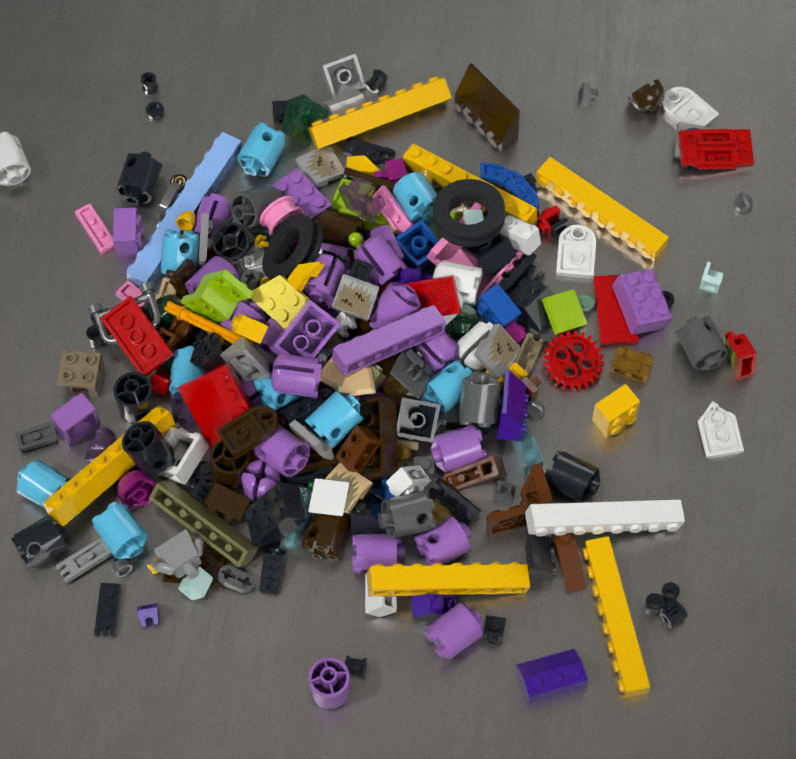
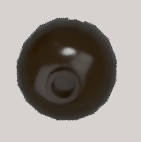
[628,79,665,113]

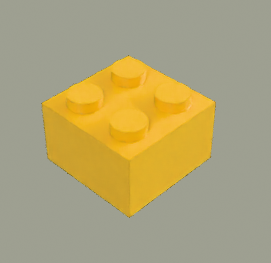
[592,384,640,437]

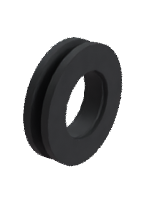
[433,179,505,247]
[262,213,323,279]

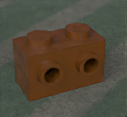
[335,425,382,473]

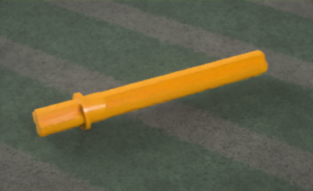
[164,301,253,345]

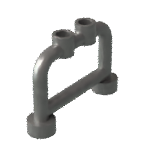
[88,282,161,345]

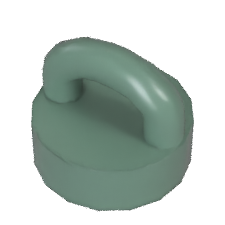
[577,292,596,312]

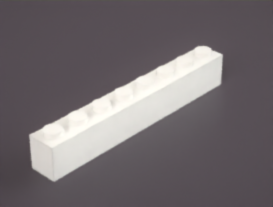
[525,500,685,536]

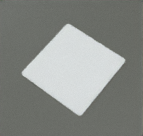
[308,479,349,516]

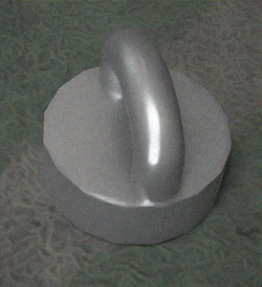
[734,193,753,213]
[526,400,545,420]
[111,558,133,578]

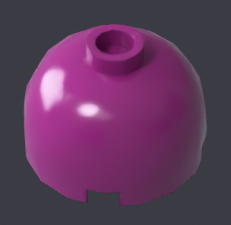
[117,470,156,510]

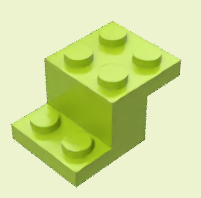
[181,269,253,323]

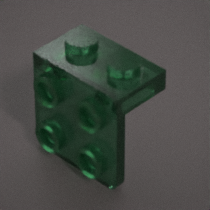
[282,94,329,146]

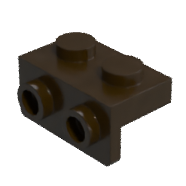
[165,259,198,300]

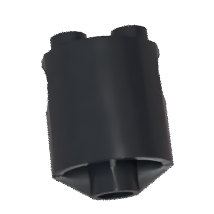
[116,151,162,205]
[211,222,249,260]
[190,332,240,378]
[113,372,157,423]
[121,421,176,477]
[545,450,601,503]
[11,515,69,569]

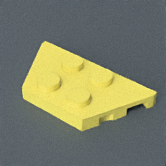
[250,275,309,329]

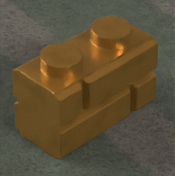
[610,346,654,384]

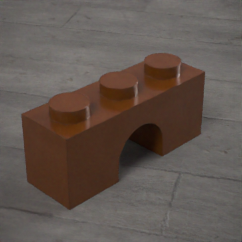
[158,301,196,361]

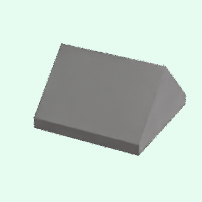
[322,53,366,98]
[323,90,365,116]
[220,336,271,381]

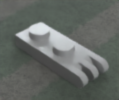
[199,213,213,267]
[56,537,112,583]

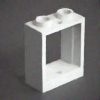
[157,427,209,485]

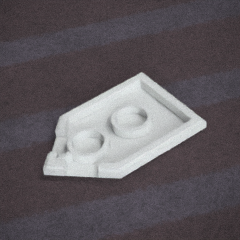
[697,401,744,459]

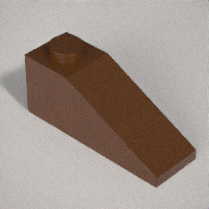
[441,456,507,491]
[551,533,587,594]

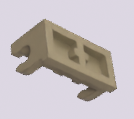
[513,332,545,380]

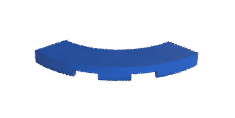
[480,163,539,209]

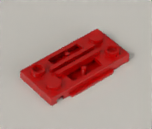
[678,129,754,170]

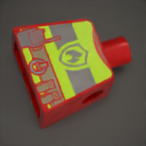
[725,331,757,380]

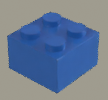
[395,220,440,271]
[474,283,521,329]

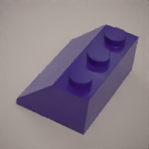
[497,369,529,442]
[516,649,588,704]

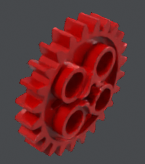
[542,330,605,392]

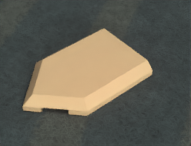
[320,357,376,398]

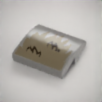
[295,145,344,188]
[331,274,379,321]
[474,324,521,379]
[289,420,334,460]

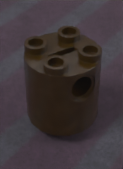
[314,209,365,253]
[210,439,250,489]
[300,512,351,560]

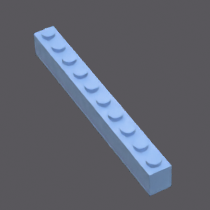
[126,132,242,287]

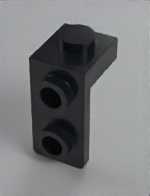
[259,546,287,594]

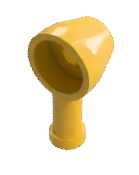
[176,210,196,231]

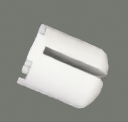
[433,261,483,305]
[456,319,493,373]

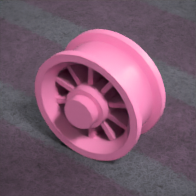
[259,196,304,237]

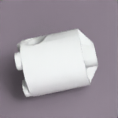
[0,132,31,186]

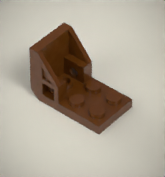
[486,463,552,536]

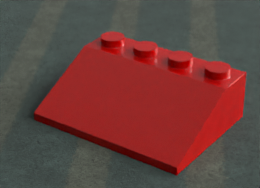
[177,361,254,448]

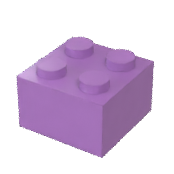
[113,208,144,259]
[50,393,101,447]

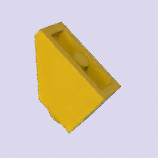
[231,314,269,344]

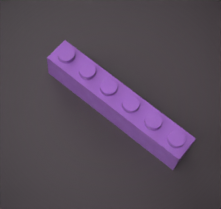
[332,305,446,376]

